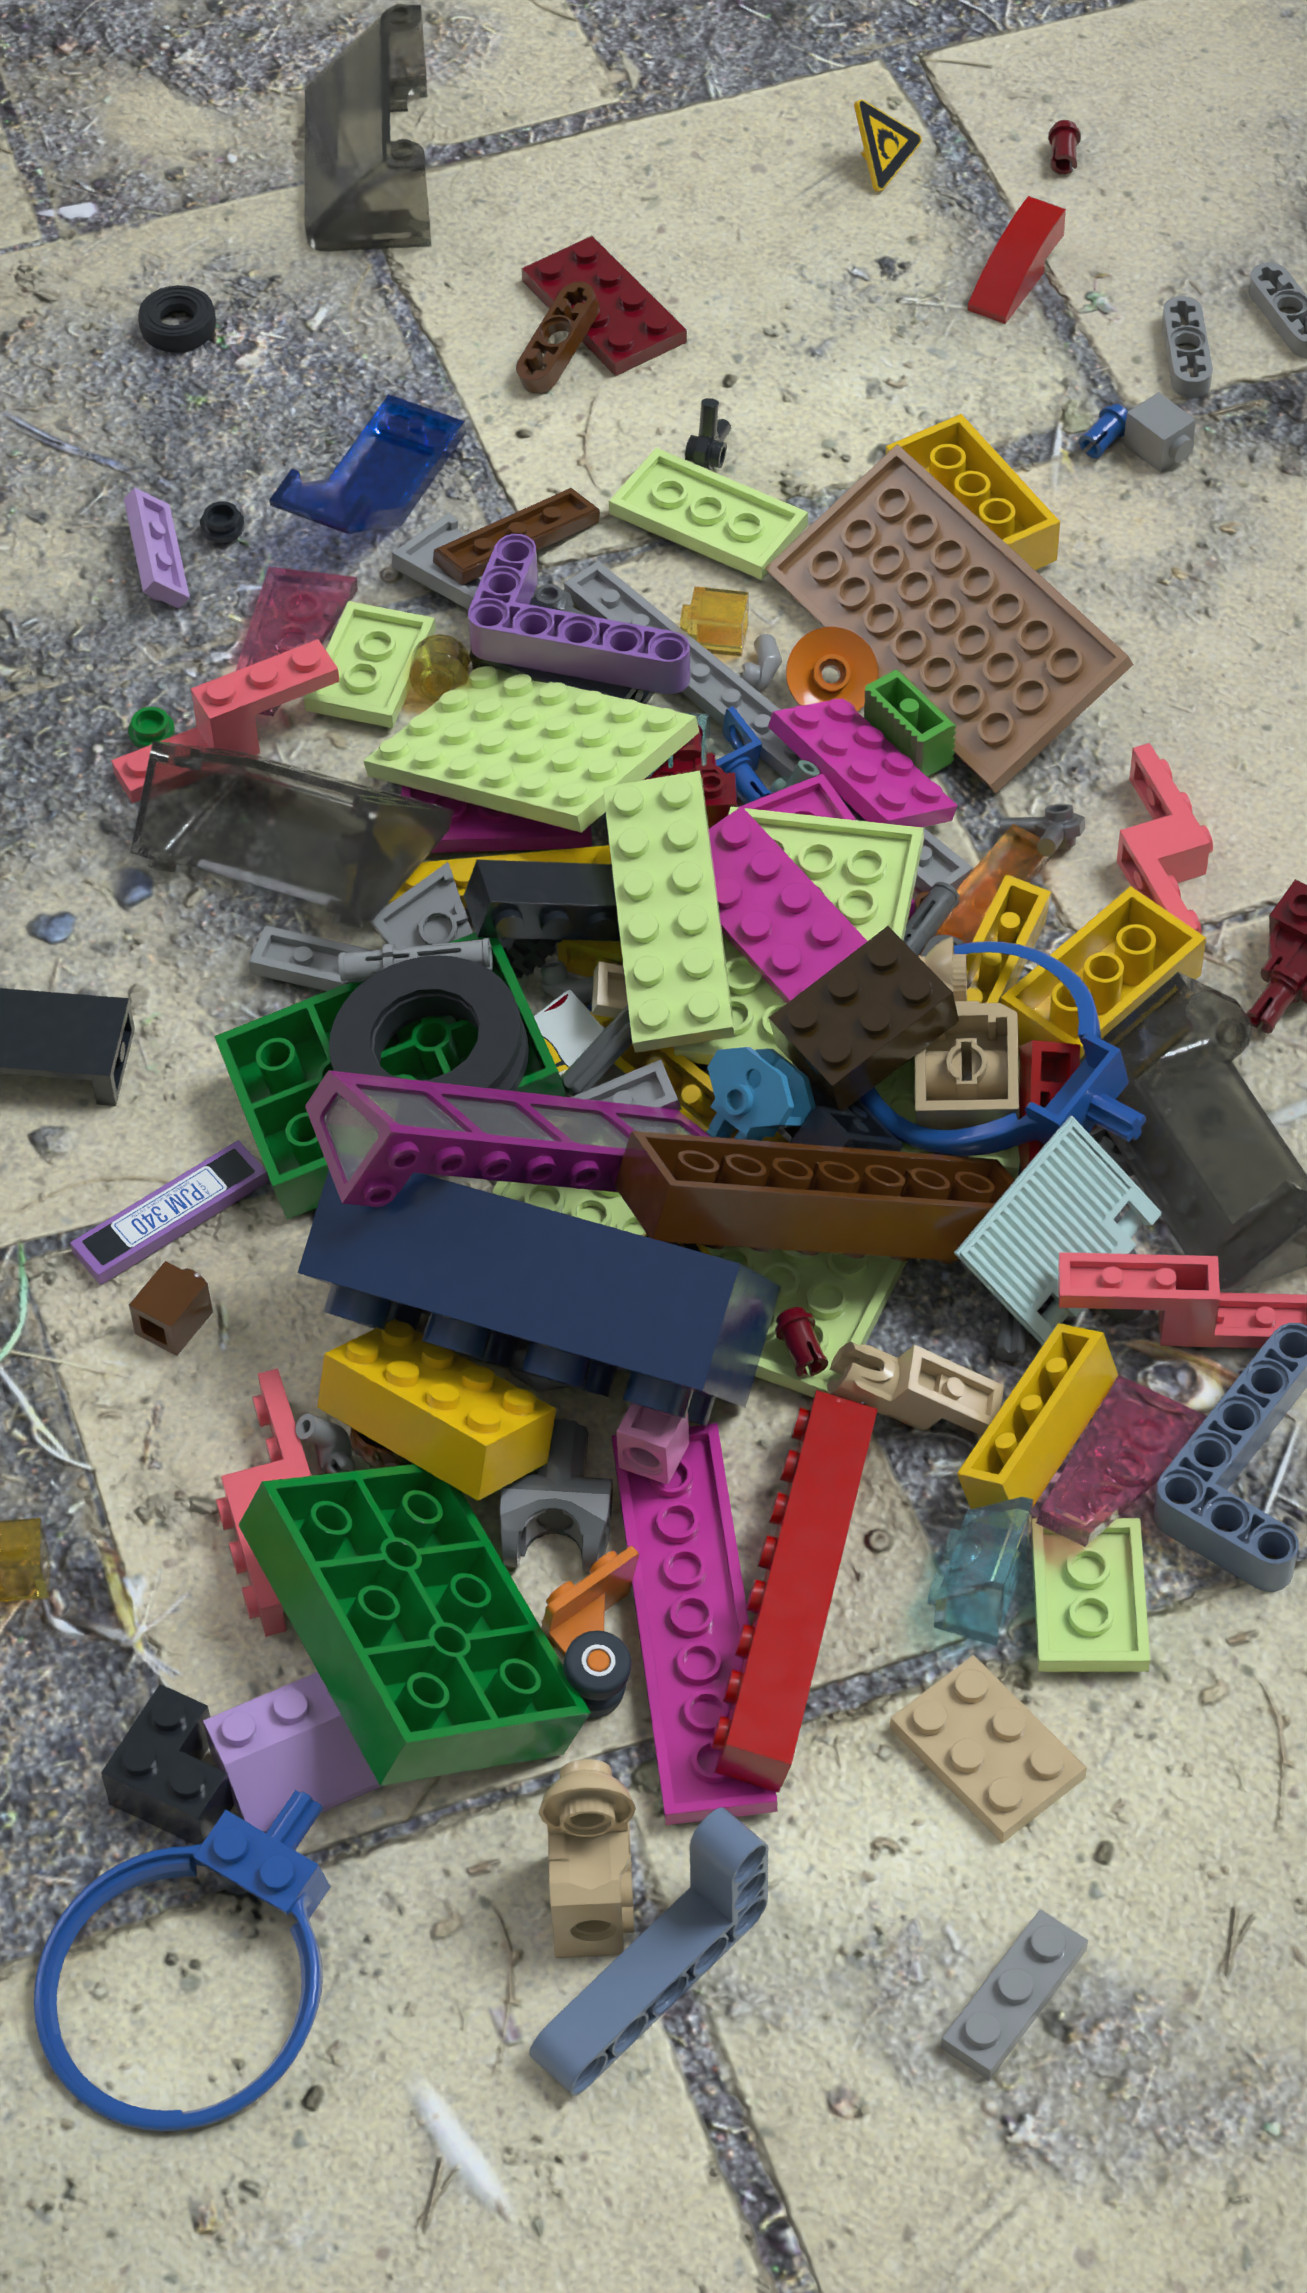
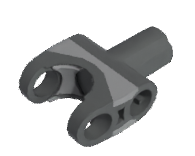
[500,1419,613,1572]

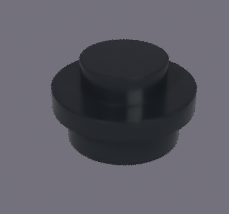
[200,501,245,543]

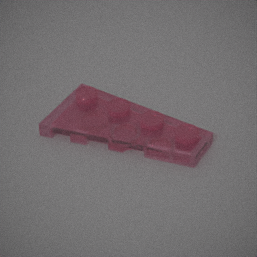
[236,567,358,716]
[1036,1375,1207,1547]

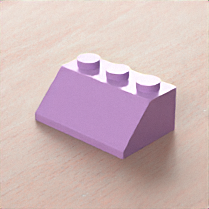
[203,1672,384,1833]

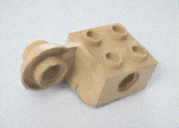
[915,937,1019,1130]
[538,1759,636,1958]

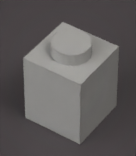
[1124,392,1196,473]

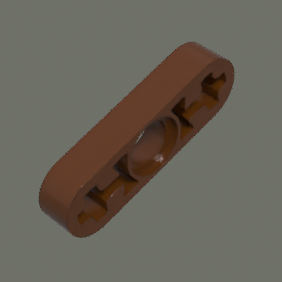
[516,282,600,393]

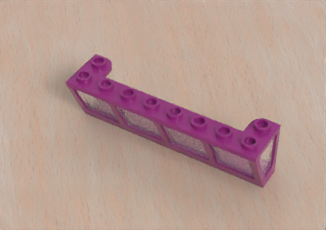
[305,1070,711,1207]

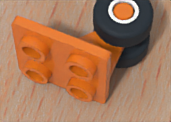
[541,1546,640,1718]

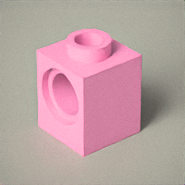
[616,1403,689,1485]

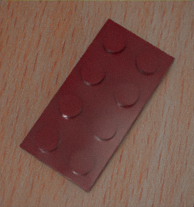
[521,236,687,376]

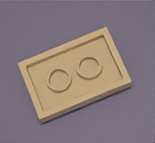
[890,1655,1087,1843]

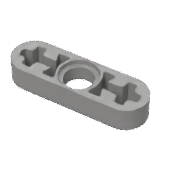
[1249,263,1307,358]
[1162,296,1213,398]

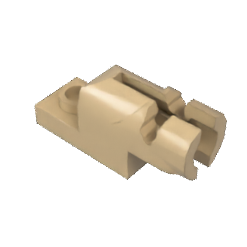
[827,1342,1004,1436]

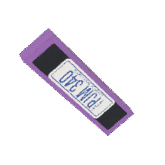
[70,1140,269,1285]

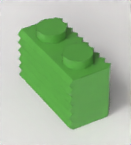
[864,669,957,777]

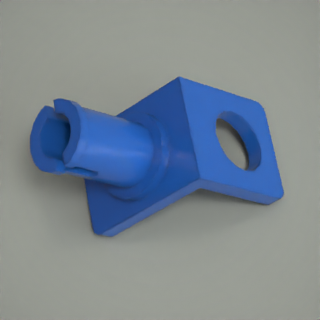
[716,706,772,805]

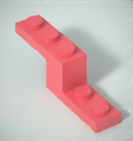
[111,639,340,803]
[1116,743,1213,934]
[1058,1252,1307,1348]
[216,1368,311,1637]

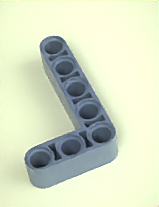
[1153,1323,1307,1592]
[529,1807,768,2095]

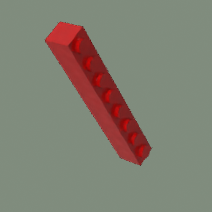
[710,1390,878,1792]

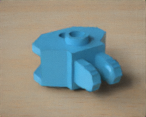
[706,1047,816,1141]

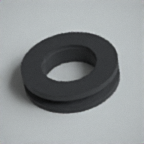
[329,955,529,1131]

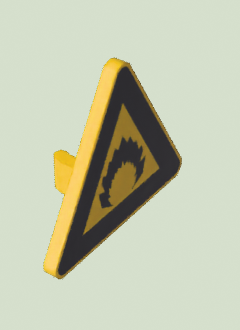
[854,99,922,192]

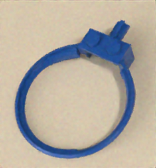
[860,941,1146,1156]
[34,1790,331,2131]

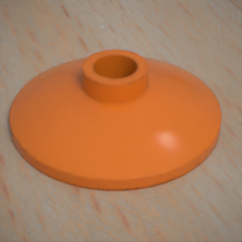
[786,626,879,712]

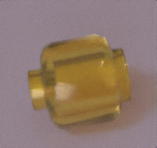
[409,634,471,703]

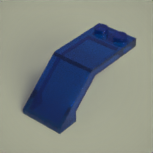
[269,394,466,534]

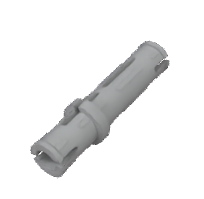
[338,938,493,985]

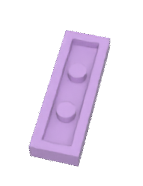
[124,487,190,609]

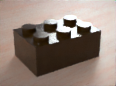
[768,926,959,1111]

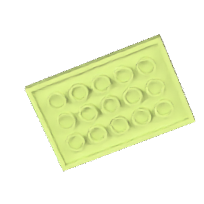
[363,666,699,832]
[674,807,924,1068]

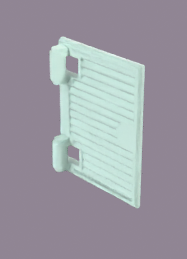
[954,1116,1162,1346]

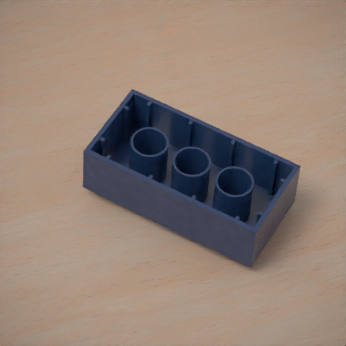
[297,1149,781,1426]

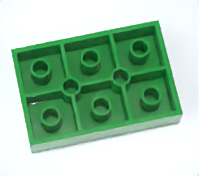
[214,932,567,1220]
[238,1464,591,1786]

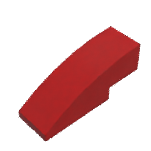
[967,196,1066,324]

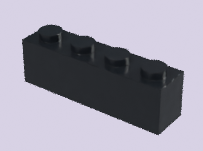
[464,859,621,941]

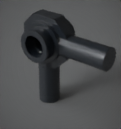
[685,398,731,470]

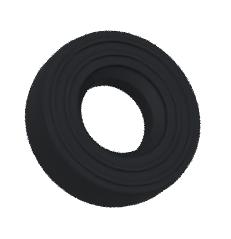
[138,285,216,352]

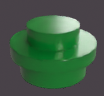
[128,707,175,749]

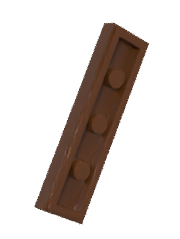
[433,488,600,585]

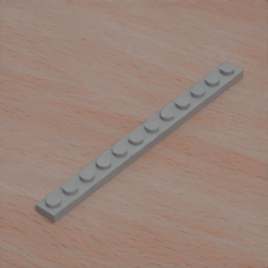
[564,561,973,892]

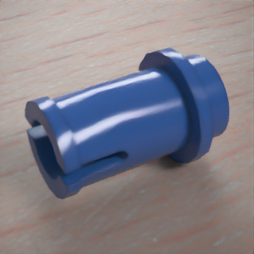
[1079,404,1128,459]

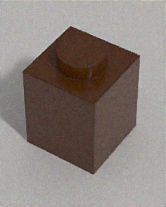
[129,1261,213,1356]

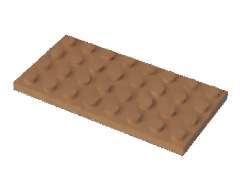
[765,444,1134,794]

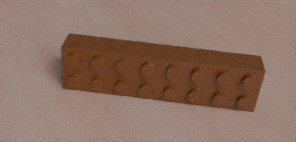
[614,1131,1015,1264]

